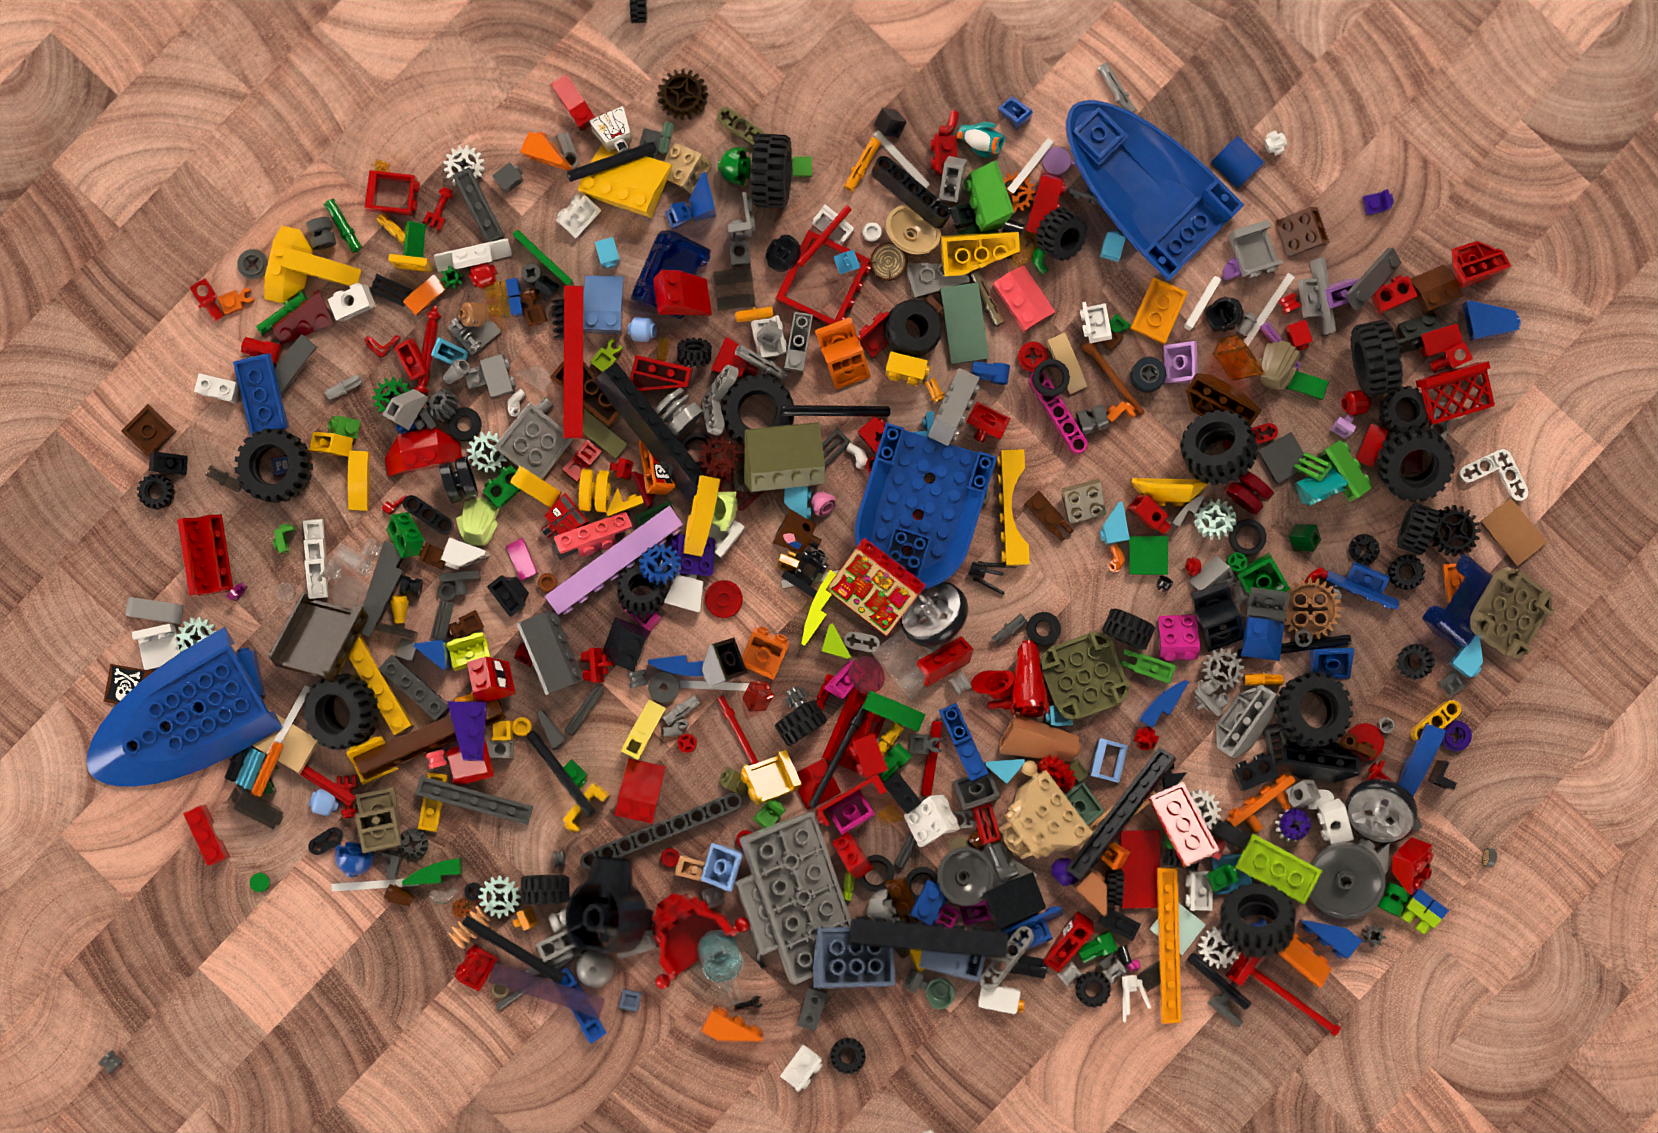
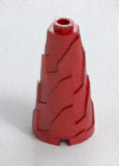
[1010,640,1049,718]

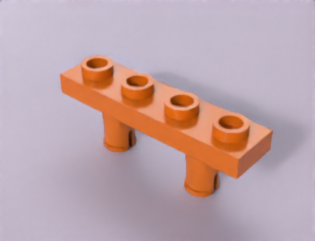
[1225,772,1296,833]

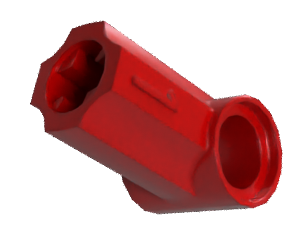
[241,336,282,364]

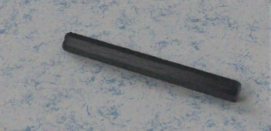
[567,142,657,182]

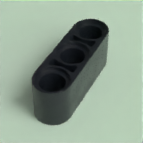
[403,495,454,535]

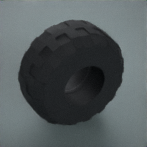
[883,299,942,358]

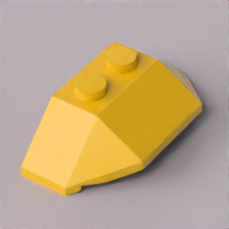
[264,226,313,304]
[1130,478,1209,507]

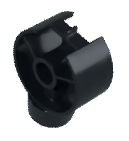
[565,856,647,956]

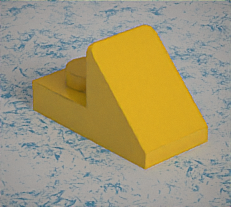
[607,488,645,517]

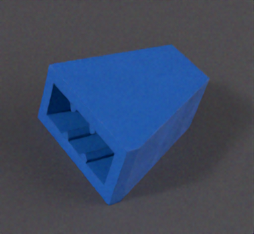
[1462,300,1521,341]

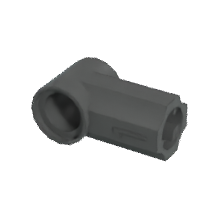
[988,841,1019,883]

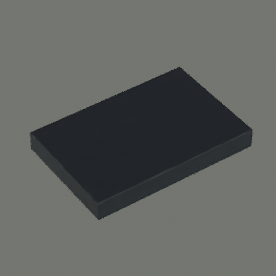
[982,872,1046,929]

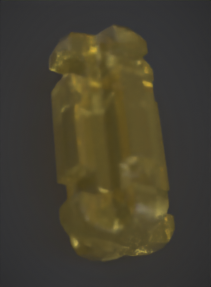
[657,337,669,361]

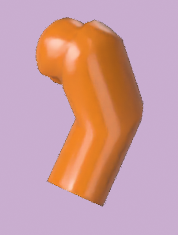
[1108,544,1125,572]

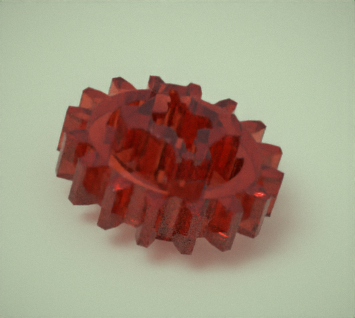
[698,436,740,478]

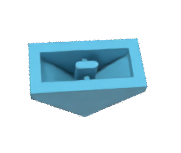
[431,337,469,365]
[985,759,1025,784]

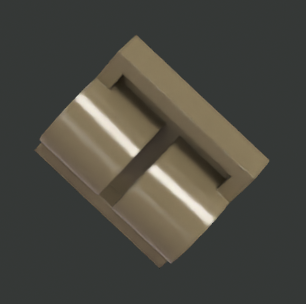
[1062,479,1106,524]

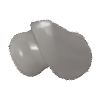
[661,719,689,737]

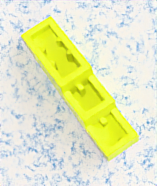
[801,570,837,646]

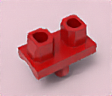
[581,648,613,683]

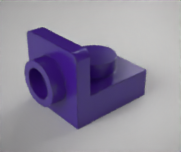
[1362,189,1394,216]

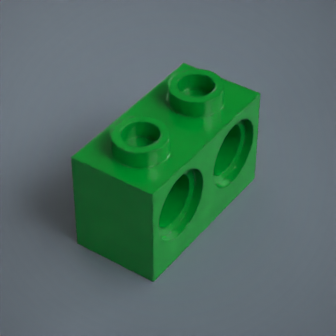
[482,465,521,509]
[386,512,424,558]

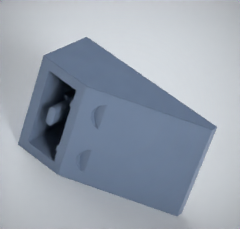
[919,951,986,982]

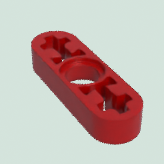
[1223,423,1278,450]

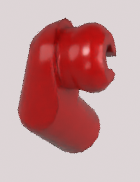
[938,111,959,136]
[1305,567,1328,583]

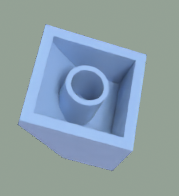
[700,843,743,892]

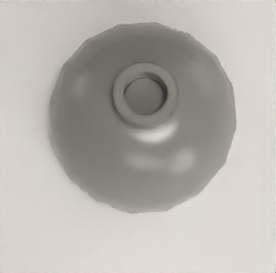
[866,888,900,923]
[576,949,615,988]

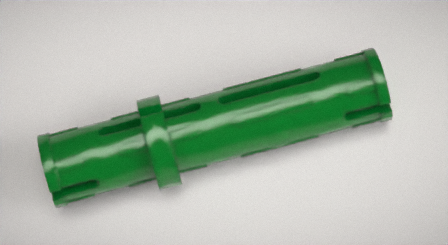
[324,198,363,253]

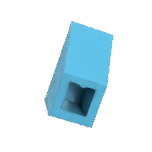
[784,486,812,519]

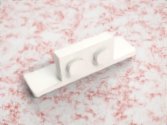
[434,239,512,272]

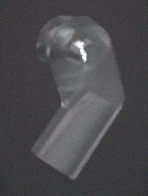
[429,886,460,904]

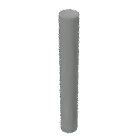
[520,949,575,980]

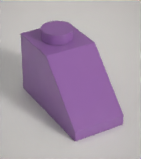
[1325,279,1359,308]

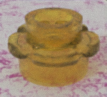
[372,159,390,172]

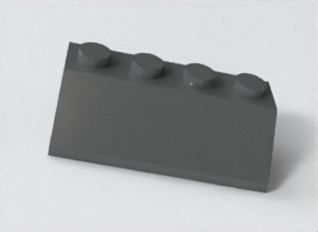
[516,610,584,695]

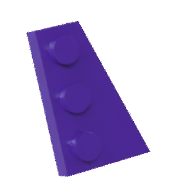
[447,701,487,761]

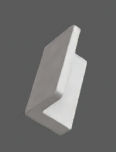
[1189,556,1237,591]

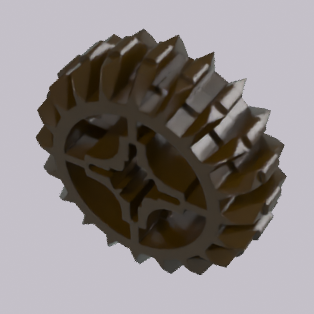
[657,69,709,120]

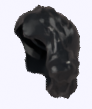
[1205,296,1244,332]

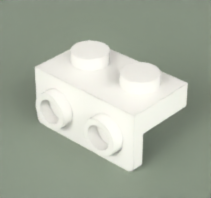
[1080,302,1112,343]
[751,315,787,358]
[1185,871,1213,911]

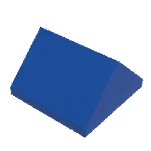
[1211,136,1265,189]
[414,640,451,671]
[1310,648,1354,679]

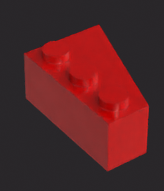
[1026,171,1066,234]
[630,355,693,391]

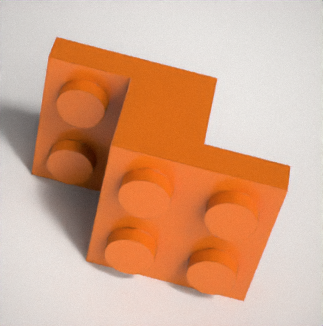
[815,317,871,390]

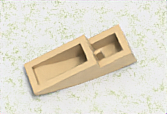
[1046,332,1087,395]

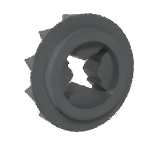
[237,249,268,279]
[398,828,429,859]

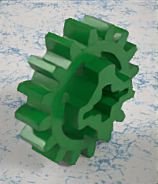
[372,377,413,418]

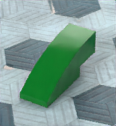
[862,690,926,732]
[402,858,463,885]

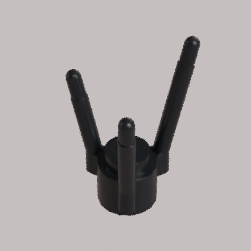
[969,561,1017,595]

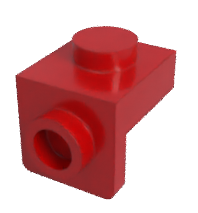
[1367,759,1392,781]

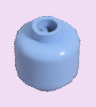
[627,317,657,342]
[309,789,339,816]

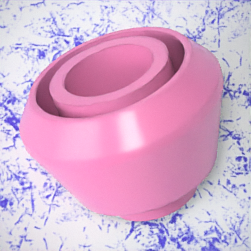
[811,492,836,516]

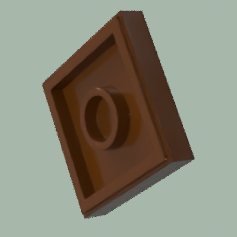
[121,404,176,458]

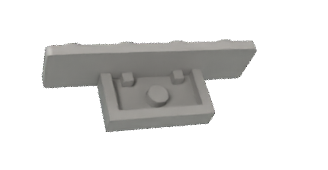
[1298,257,1336,335]

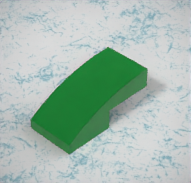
[1285,371,1329,400]

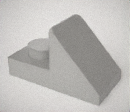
[1355,839,1389,873]

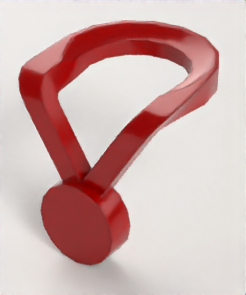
[364,335,401,357]

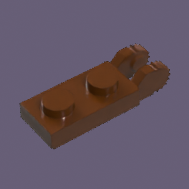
[1024,491,1073,542]
[885,878,921,924]

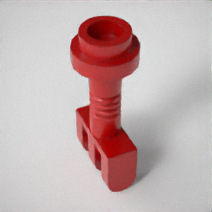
[423,187,454,231]
[336,775,358,818]

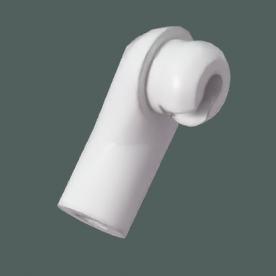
[508,388,527,417]
[846,443,868,469]

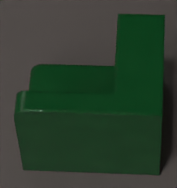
[1288,524,1321,552]

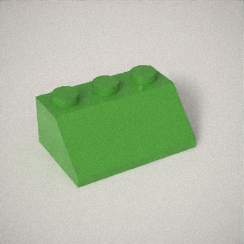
[964,161,1014,232]
[1318,440,1372,502]

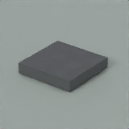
[1258,432,1308,484]

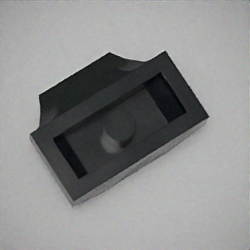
[486,575,529,617]

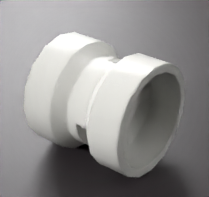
[548,908,566,933]

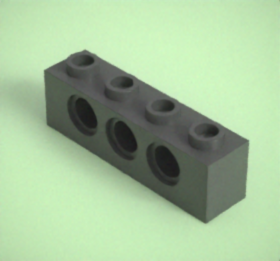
[379,655,449,721]

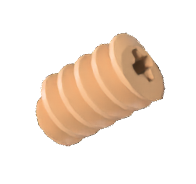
[448,906,491,949]

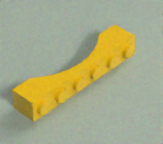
[997,449,1030,567]
[348,633,414,735]

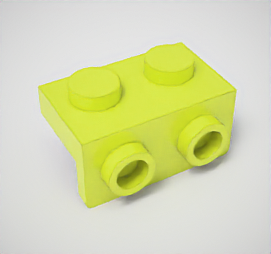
[446,632,491,671]

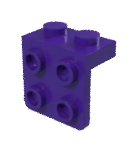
[669,534,715,576]

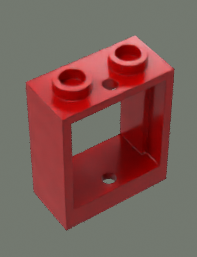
[365,170,420,216]

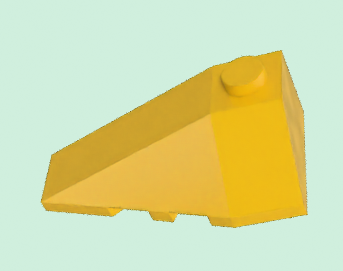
[940,232,1020,276]

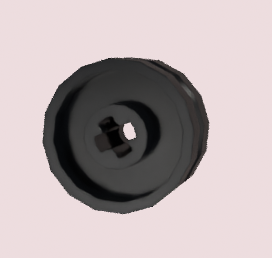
[439,456,478,504]

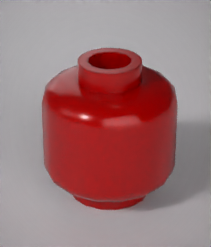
[469,262,498,289]
[1341,390,1372,416]

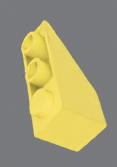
[621,700,666,760]

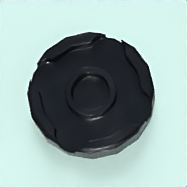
[766,235,801,272]

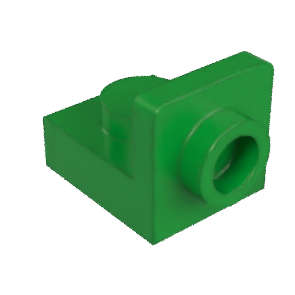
[563,759,588,789]
[1205,864,1239,892]

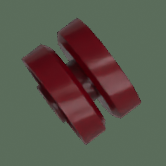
[1224,470,1274,515]

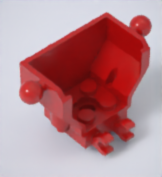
[651,893,750,989]

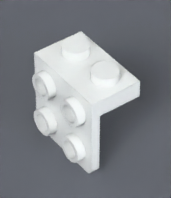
[904,795,960,847]

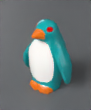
[956,121,1006,158]

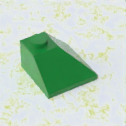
[1237,552,1290,595]

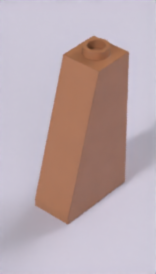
[999,713,1081,762]

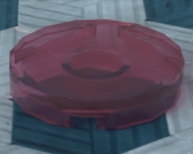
[849,656,885,694]

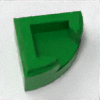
[1109,314,1131,333]

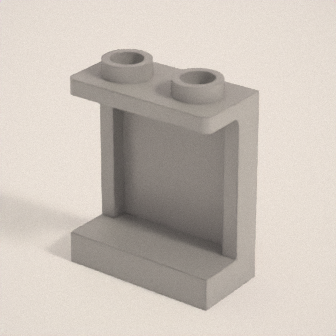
[1228,220,1283,278]

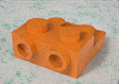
[742,626,790,680]

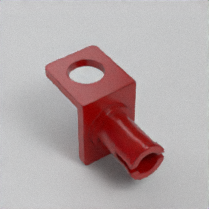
[190,278,224,322]
[1429,342,1473,373]

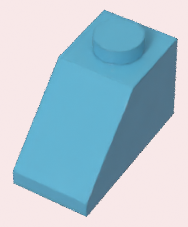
[1099,502,1130,545]
[1448,633,1483,678]

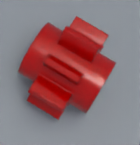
[1134,727,1159,751]

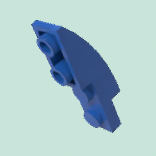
[939,703,989,782]

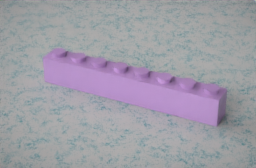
[545,506,683,615]

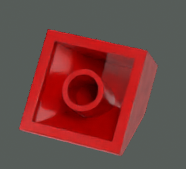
[796,758,841,810]

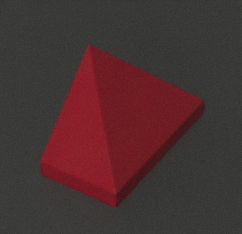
[630,471,656,509]

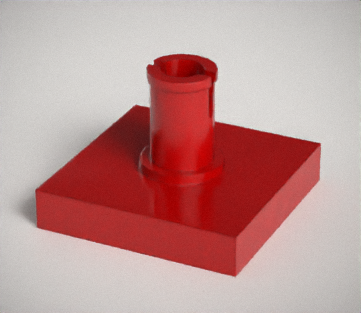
[966,401,1011,442]

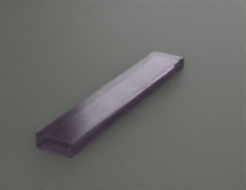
[489,963,605,1018]

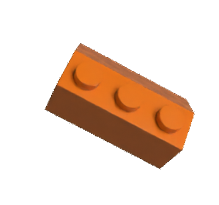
[1278,932,1332,988]

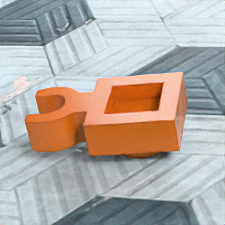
[218,288,255,316]

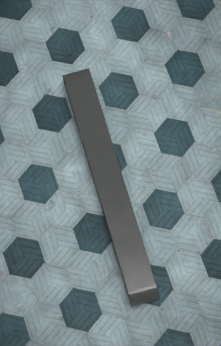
[581,793,742,869]

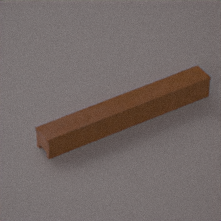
[353,699,506,780]

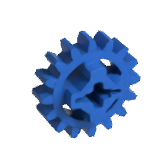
[639,544,682,585]

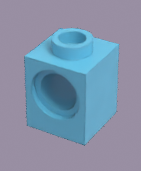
[1100,230,1126,262]
[595,237,620,268]

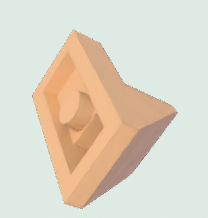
[675,856,706,883]

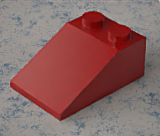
[653,270,712,316]
[614,758,666,824]

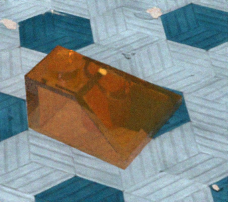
[1213,335,1264,381]

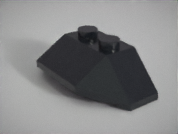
[1282,741,1360,783]

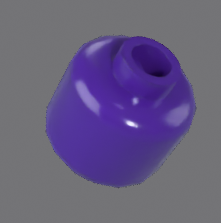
[1051,857,1079,886]

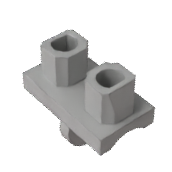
[1195,679,1229,717]

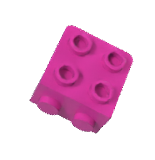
[1158,615,1200,661]

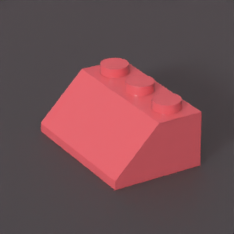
[992,265,1055,333]

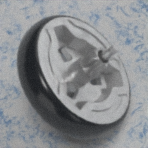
[900,582,968,647]
[1345,779,1418,843]

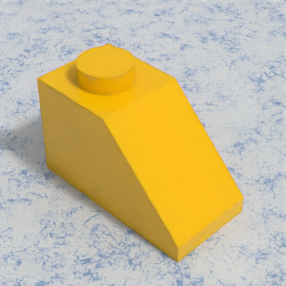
[309,432,353,457]

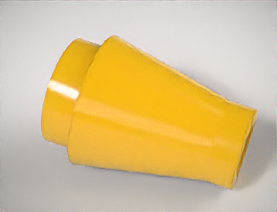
[390,595,409,623]

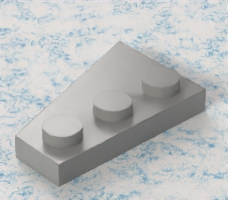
[906,262,970,299]

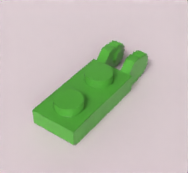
[1120,649,1176,684]

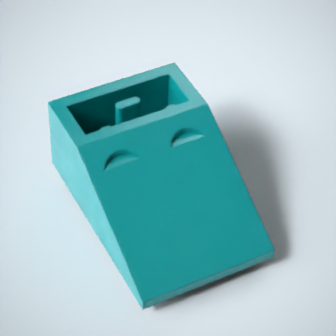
[1293,468,1349,506]

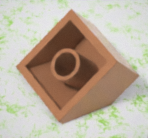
[1072,870,1107,916]

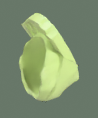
[712,492,738,532]
[456,497,499,547]

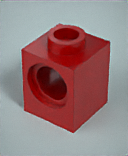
[1284,320,1313,351]

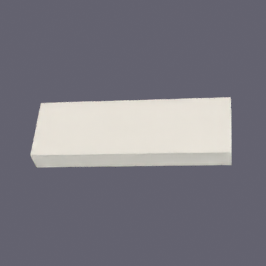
[1184,276,1221,331]

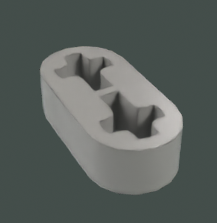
[844,632,880,653]

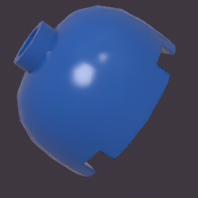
[335,842,375,877]

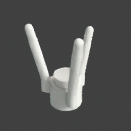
[1121,975,1151,1022]

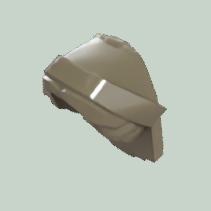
[1256,341,1301,390]

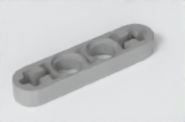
[980,926,1034,991]

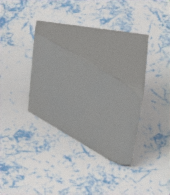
[395,638,418,662]

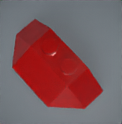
[1451,241,1511,288]
[385,427,463,477]

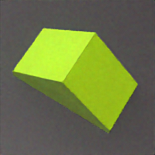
[821,623,851,659]

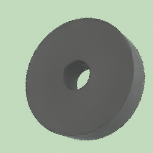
[648,672,680,703]

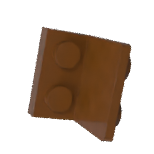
[1276,207,1330,256]

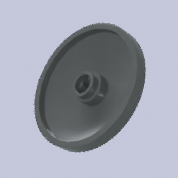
[1310,842,1385,919]

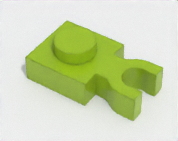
[590,338,623,372]

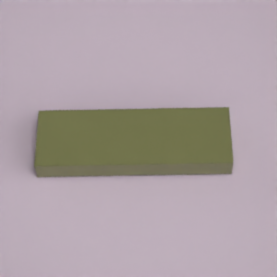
[583,408,628,459]

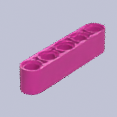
[1029,371,1088,455]

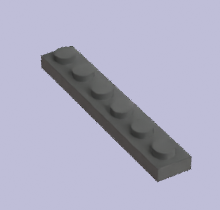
[415,776,533,825]

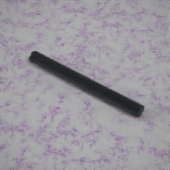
[781,405,890,417]
[1237,634,1352,659]
[527,730,596,817]
[461,915,565,983]

